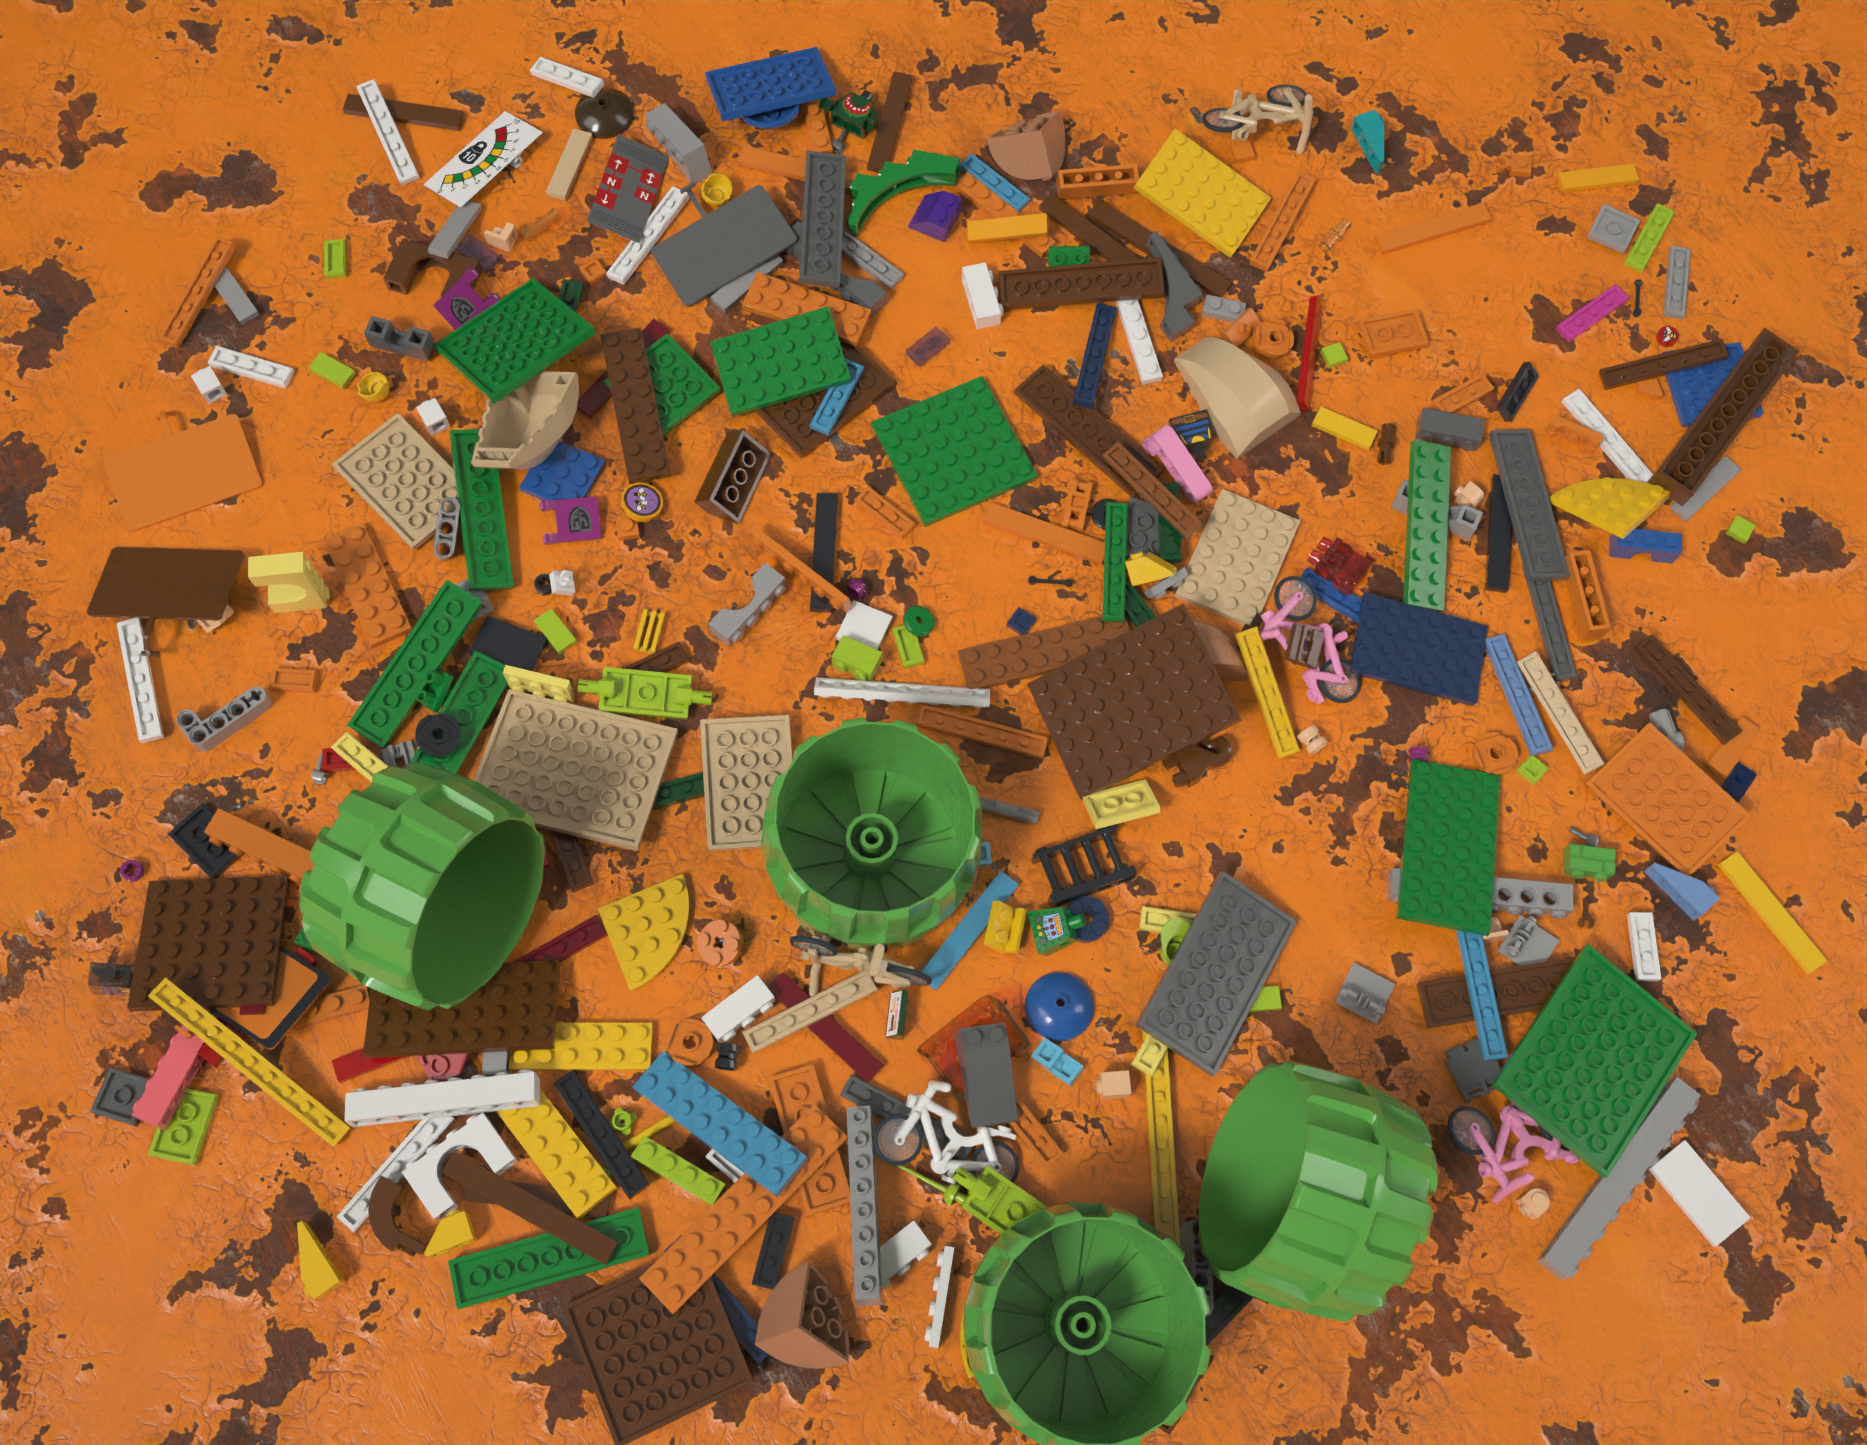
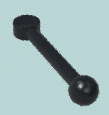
[1632,279,1642,317]
[1028,576,1073,587]

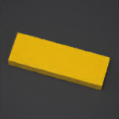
[1312,406,1378,451]

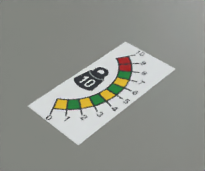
[424,111,543,207]

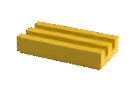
[633,609,666,654]

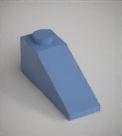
[1644,863,1720,921]

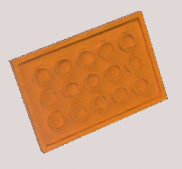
[1585,722,1752,876]

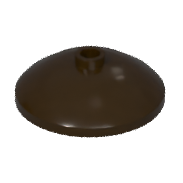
[575,88,634,139]

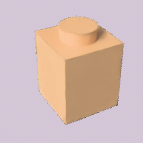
[1095,1070,1132,1100]

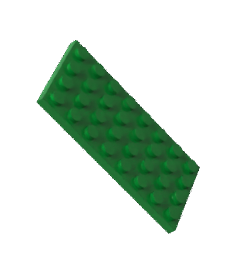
[1396,759,1500,937]

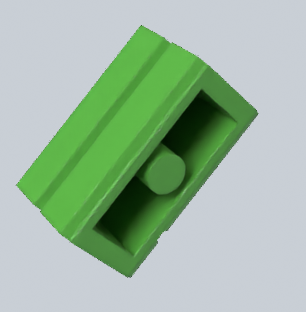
[1563,843,1615,882]

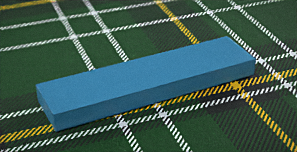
[960,153,1030,212]
[810,358,864,436]

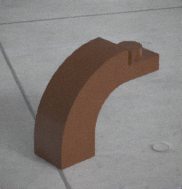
[368,1176,427,1256]

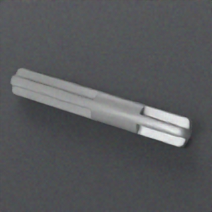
[979,796,1039,824]

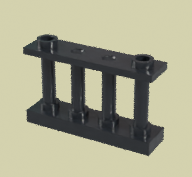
[1031,825,1137,908]

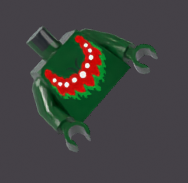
[818,90,878,139]

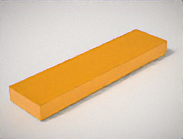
[1556,164,1639,193]
[967,213,1048,243]

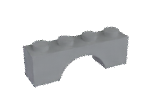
[1390,480,1483,540]
[708,563,786,647]

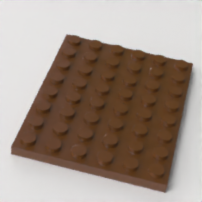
[1027,604,1242,800]

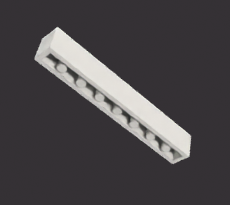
[345,1070,540,1128]

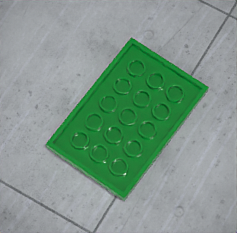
[710,306,852,417]

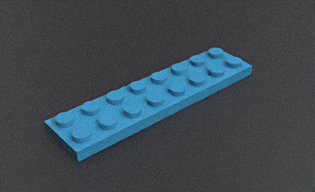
[632,1051,808,1197]

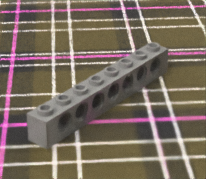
[1387,868,1574,919]
[847,1105,883,1307]

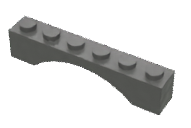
[784,221,887,318]

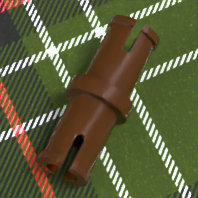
[1377,423,1395,465]

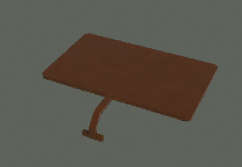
[87,547,244,657]

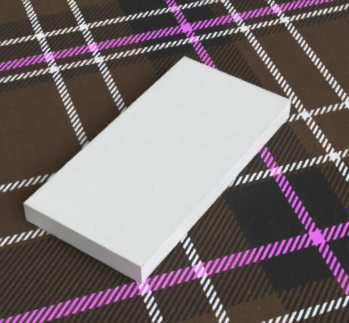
[1648,1140,1751,1247]

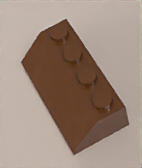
[694,429,772,524]

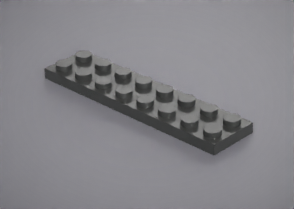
[798,150,846,288]
[1489,429,1570,581]

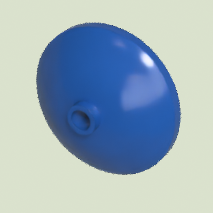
[742,104,800,129]
[1025,972,1094,1041]

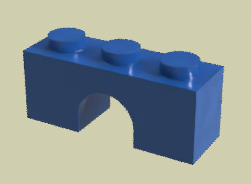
[1609,529,1682,564]

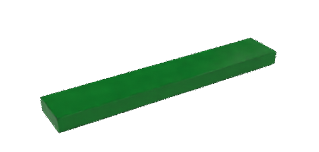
[1102,502,1128,623]

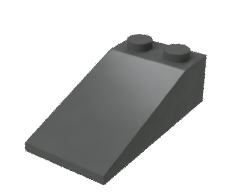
[954,1022,1018,1128]

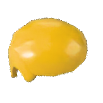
[701,173,732,207]
[357,372,390,402]

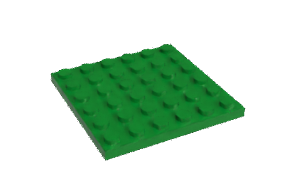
[433,278,596,404]
[871,376,1038,527]

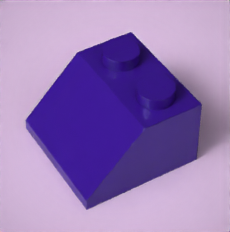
[908,190,962,242]

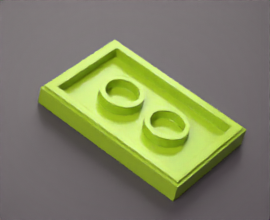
[148,1088,219,1166]

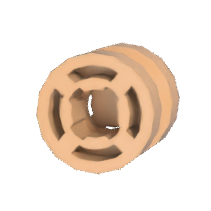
[1297,724,1328,755]

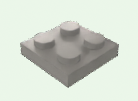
[1587,204,1640,254]

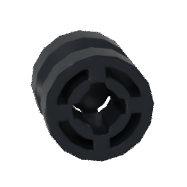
[714,1043,741,1071]

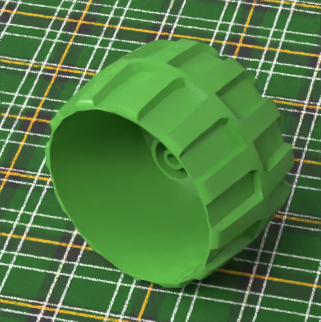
[761,717,982,952]
[299,762,546,1010]
[1198,1061,1438,1322]
[963,1202,1211,1445]

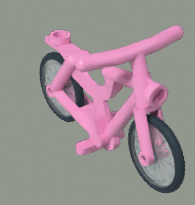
[1259,576,1361,704]
[1447,1102,1580,1204]

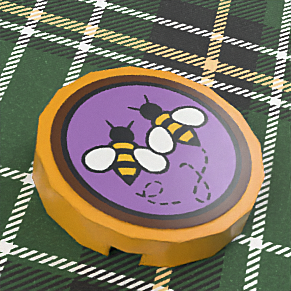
[620,482,663,522]

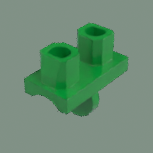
[416,669,454,713]

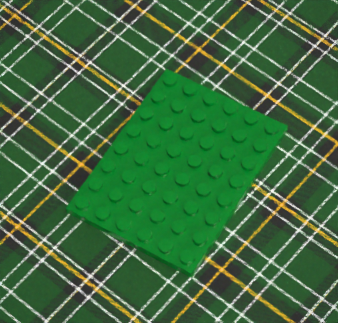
[1491,944,1697,1178]

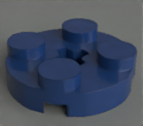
[1067,897,1110,943]

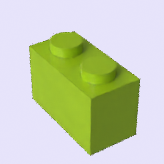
[832,635,882,681]

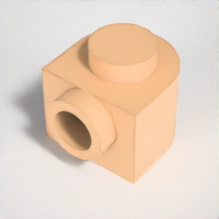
[1453,481,1484,509]
[1515,1188,1550,1220]

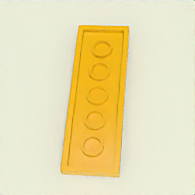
[509,1023,653,1071]
[496,1088,617,1219]

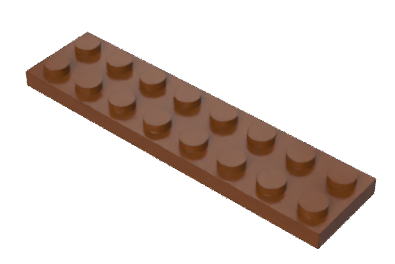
[958,615,1130,689]

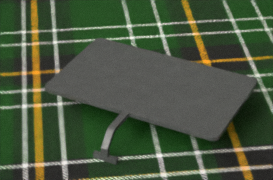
[651,181,797,307]

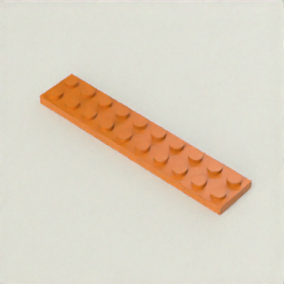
[639,1104,848,1315]

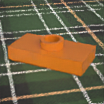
[1222,308,1261,347]

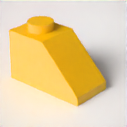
[1125,551,1177,586]
[424,1209,478,1259]

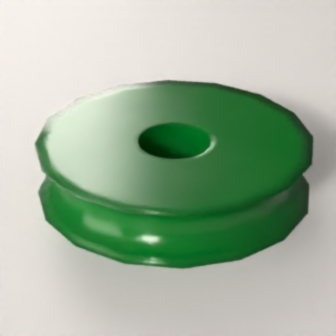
[903,605,935,637]

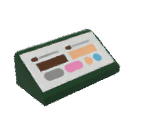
[885,989,908,1040]

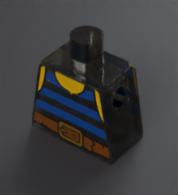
[1168,409,1212,461]
[88,962,134,995]

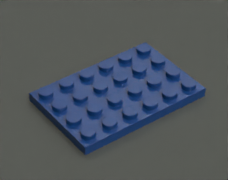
[705,46,837,122]

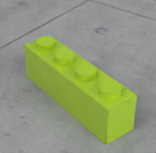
[631,1136,728,1206]

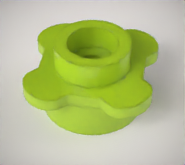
[609,1108,637,1135]

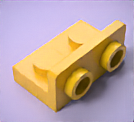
[983,901,1027,953]

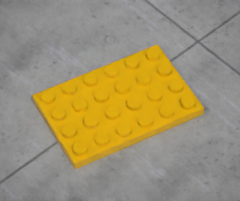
[1133,128,1271,258]

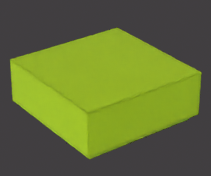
[1320,342,1348,368]
[1725,515,1756,544]
[1516,756,1549,785]

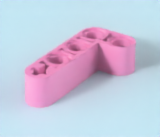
[1142,425,1213,504]

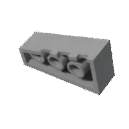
[645,103,712,184]

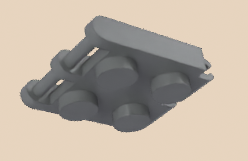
[1444,1038,1501,1104]

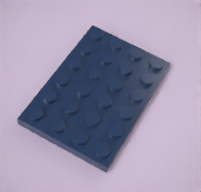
[1349,592,1488,706]

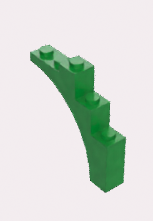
[846,149,960,237]

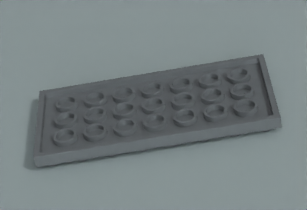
[1135,871,1297,1077]

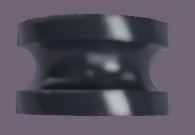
[534,574,552,596]

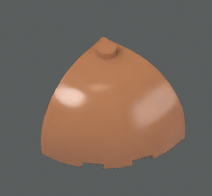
[987,110,1065,181]
[1192,620,1249,682]
[755,1262,849,1369]

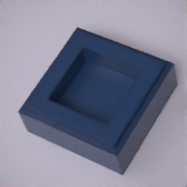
[1006,607,1036,635]

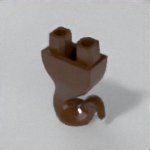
[1162,736,1233,788]

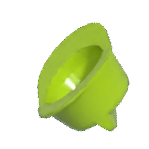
[1160,918,1190,965]

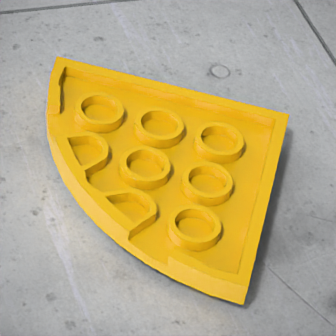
[1550,477,1670,539]
[598,874,690,993]

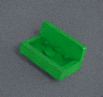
[1047,245,1090,267]

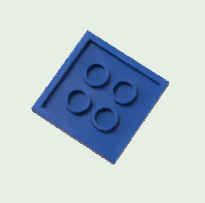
[519,441,606,500]

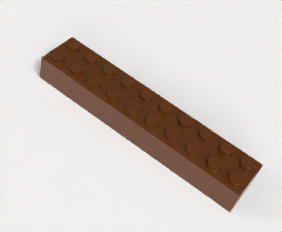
[1647,328,1799,506]

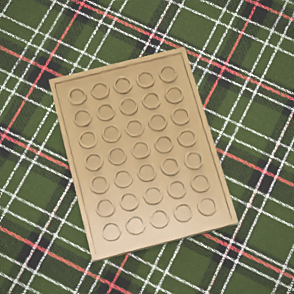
[474,689,678,851]

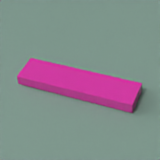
[1556,284,1629,343]

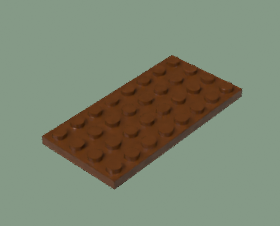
[363,960,560,1058]

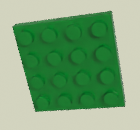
[603,333,721,436]

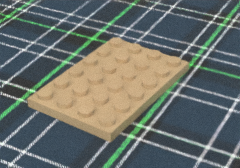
[332,413,457,551]
[1175,489,1300,625]
[700,715,792,852]

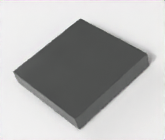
[90,1067,148,1127]

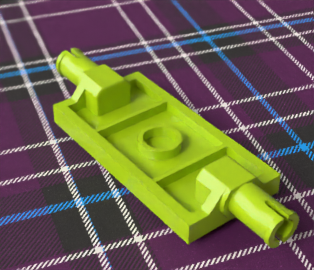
[578,667,712,720]
[951,1165,1047,1235]

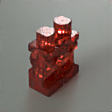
[1307,536,1374,596]

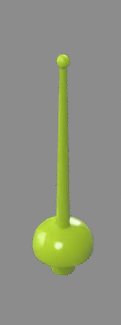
[876,1153,966,1206]

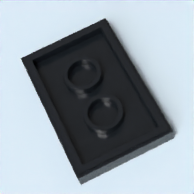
[468,615,548,671]
[168,803,244,879]

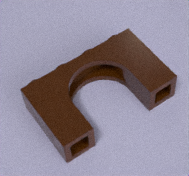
[383,239,482,297]

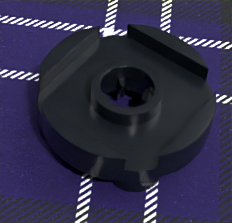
[415,713,461,759]

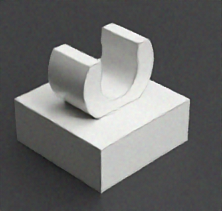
[549,570,575,596]

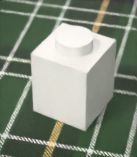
[191,366,227,405]
[416,398,450,436]

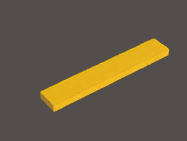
[1235,626,1300,758]
[1718,851,1827,975]

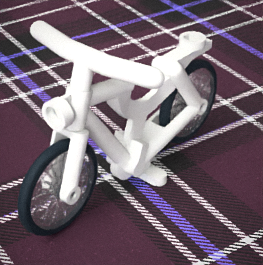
[873,1080,1019,1184]

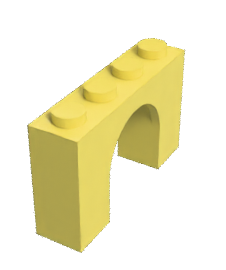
[248,552,330,613]

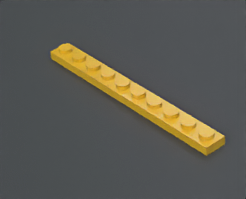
[148,977,350,1148]
[1142,1030,1180,1247]

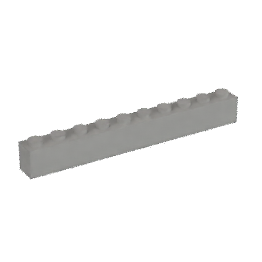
[1536,1077,1701,1280]

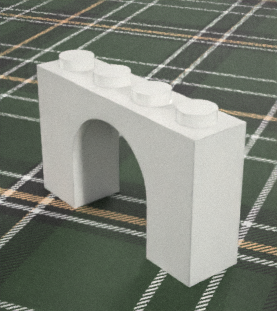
[402,1113,519,1221]

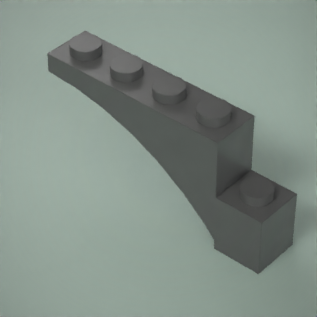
[1146,231,1203,342]

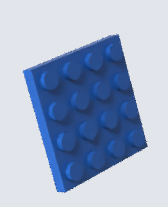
[1661,342,1763,427]

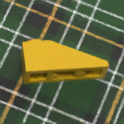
[297,1221,345,1301]

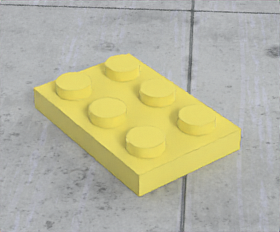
[503,665,576,704]
[1083,779,1160,829]

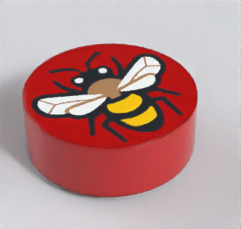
[1656,326,1679,347]

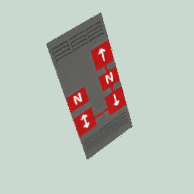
[587,134,669,243]

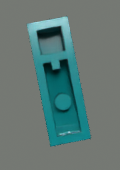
[1351,109,1384,174]

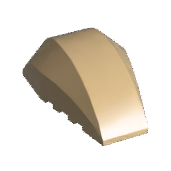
[1174,337,1301,459]
[471,372,579,470]

